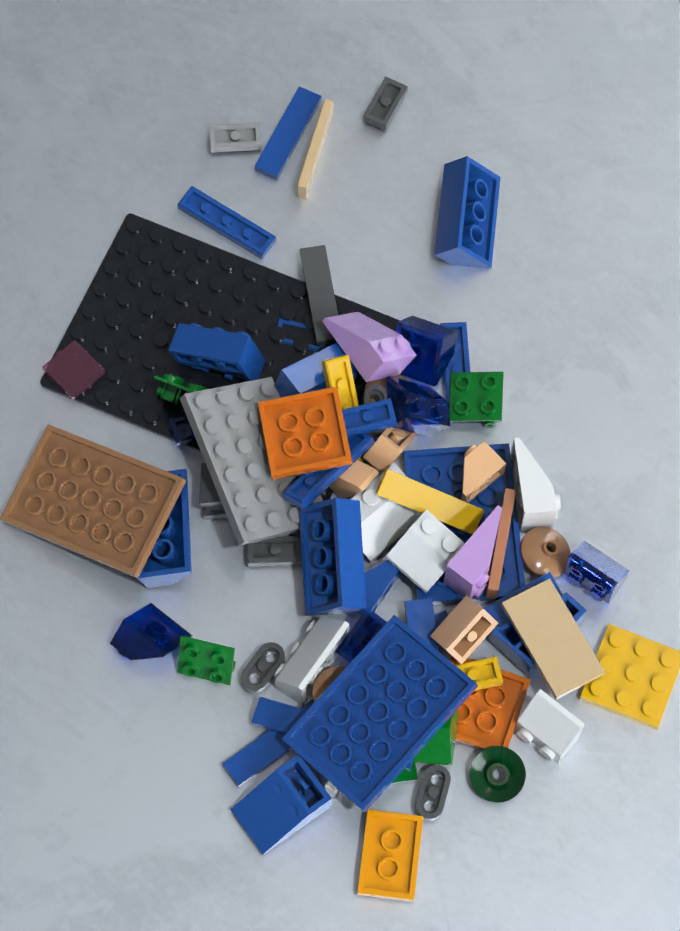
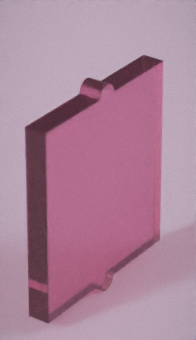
[42,340,106,400]

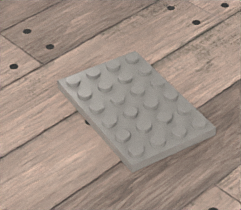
[180,377,323,546]

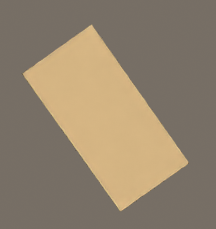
[501,578,605,700]

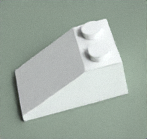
[510,438,561,532]

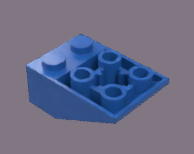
[230,754,332,855]

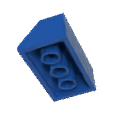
[434,156,501,269]
[138,469,192,588]
[299,498,367,616]

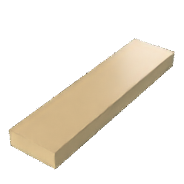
[297,99,334,200]

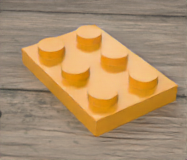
[357,809,423,902]

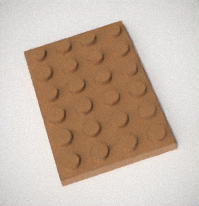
[0,424,186,578]

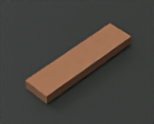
[486,488,516,599]

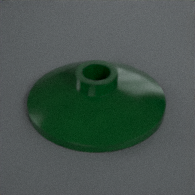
[470,746,526,803]

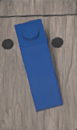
[345,560,402,626]

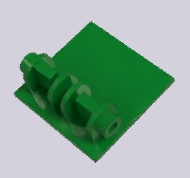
[449,371,504,427]
[154,373,209,407]
[177,635,236,685]

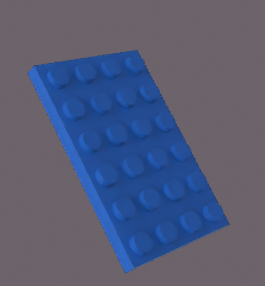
[403,443,525,605]
[282,615,478,813]

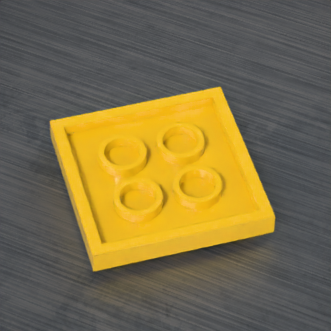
[579,624,680,730]

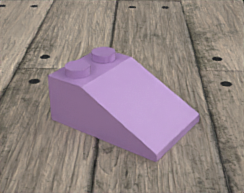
[322,312,416,382]
[444,505,502,599]

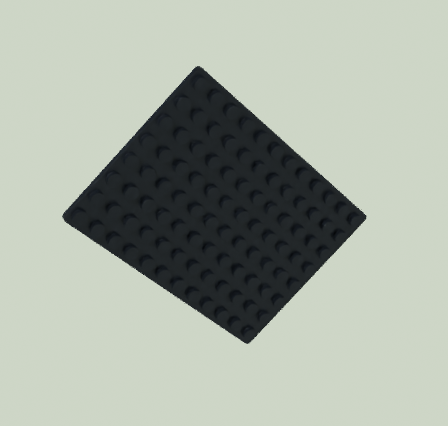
[40,213,409,501]

